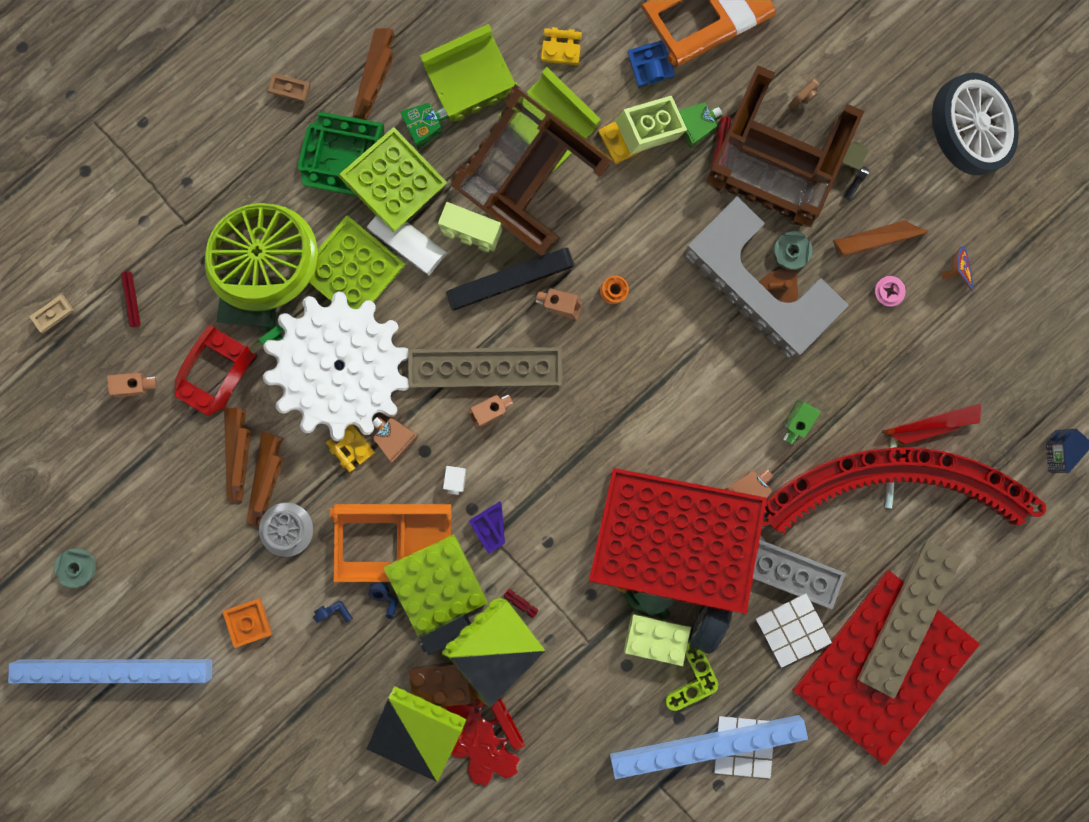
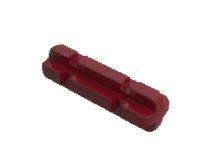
[504,589,538,618]

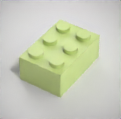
[615,96,687,154]
[438,202,502,252]
[624,612,691,666]

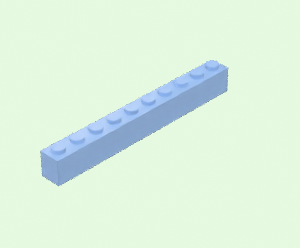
[9,659,212,683]
[610,715,808,779]

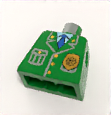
[400,103,449,149]

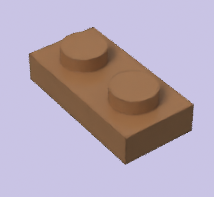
[268,73,311,103]

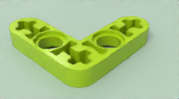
[665,640,719,711]

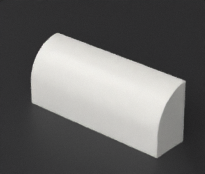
[367,216,447,276]

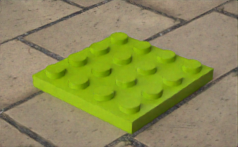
[339,127,447,233]
[309,215,406,309]
[384,534,488,636]

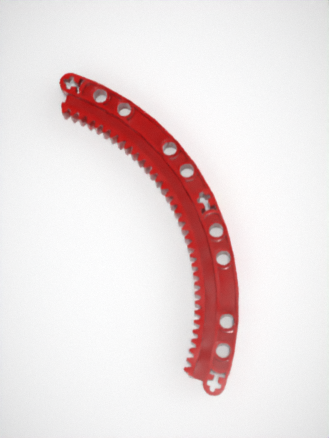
[762,447,1046,533]

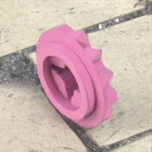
[874,276,906,307]

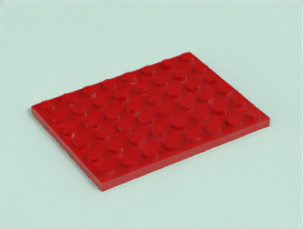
[589,468,767,615]
[792,570,980,766]

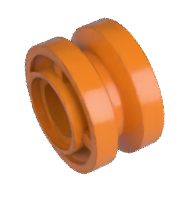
[600,276,629,305]

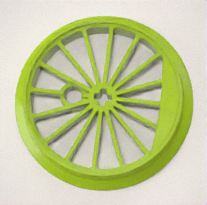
[205,203,318,311]

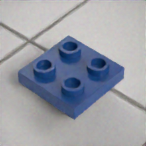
[627,40,675,88]

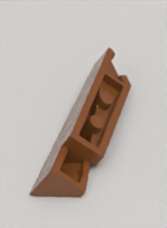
[353,28,395,120]
[833,220,928,258]
[224,407,251,503]
[246,431,284,527]

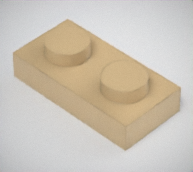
[29,295,74,333]

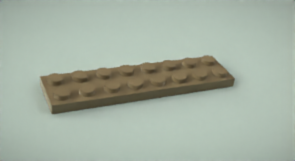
[408,347,562,388]
[857,540,962,699]

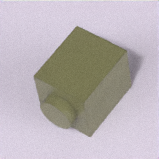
[840,142,868,175]

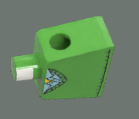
[678,103,723,149]
[784,399,821,445]

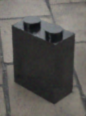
[419,612,471,655]

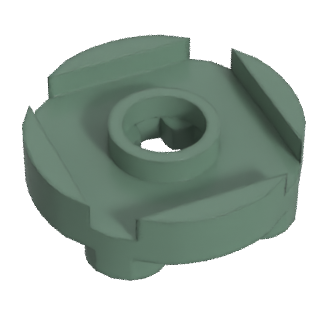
[773,231,813,270]
[54,548,96,588]

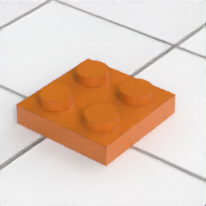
[222,598,273,648]

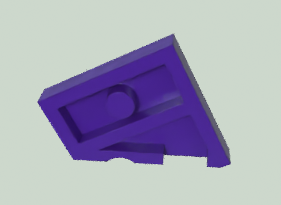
[469,501,505,554]

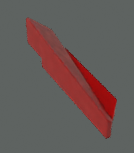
[882,404,982,444]

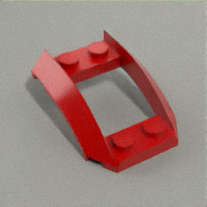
[174,325,257,417]

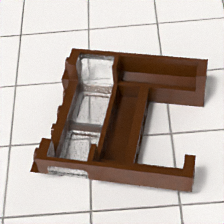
[706,65,864,227]
[450,84,614,256]

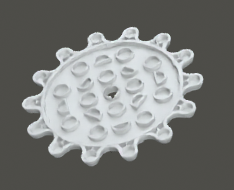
[263,292,409,441]

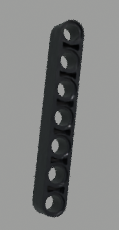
[445,248,575,311]

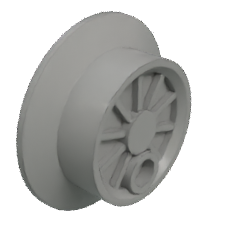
[259,503,313,557]

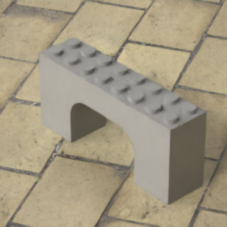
[684,197,849,359]

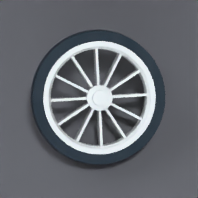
[932,73,1019,175]

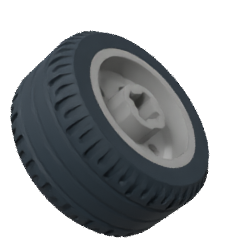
[689,606,732,654]

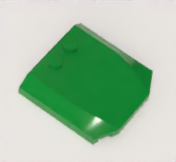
[298,112,384,197]

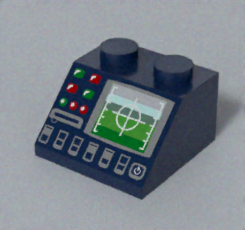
[1046,428,1089,473]

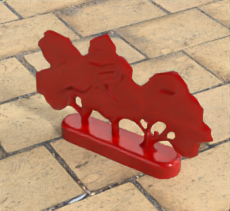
[441,697,525,785]

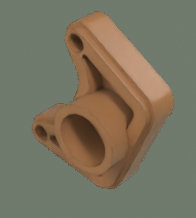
[788,78,820,110]

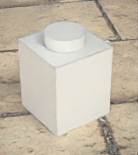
[443,466,467,495]

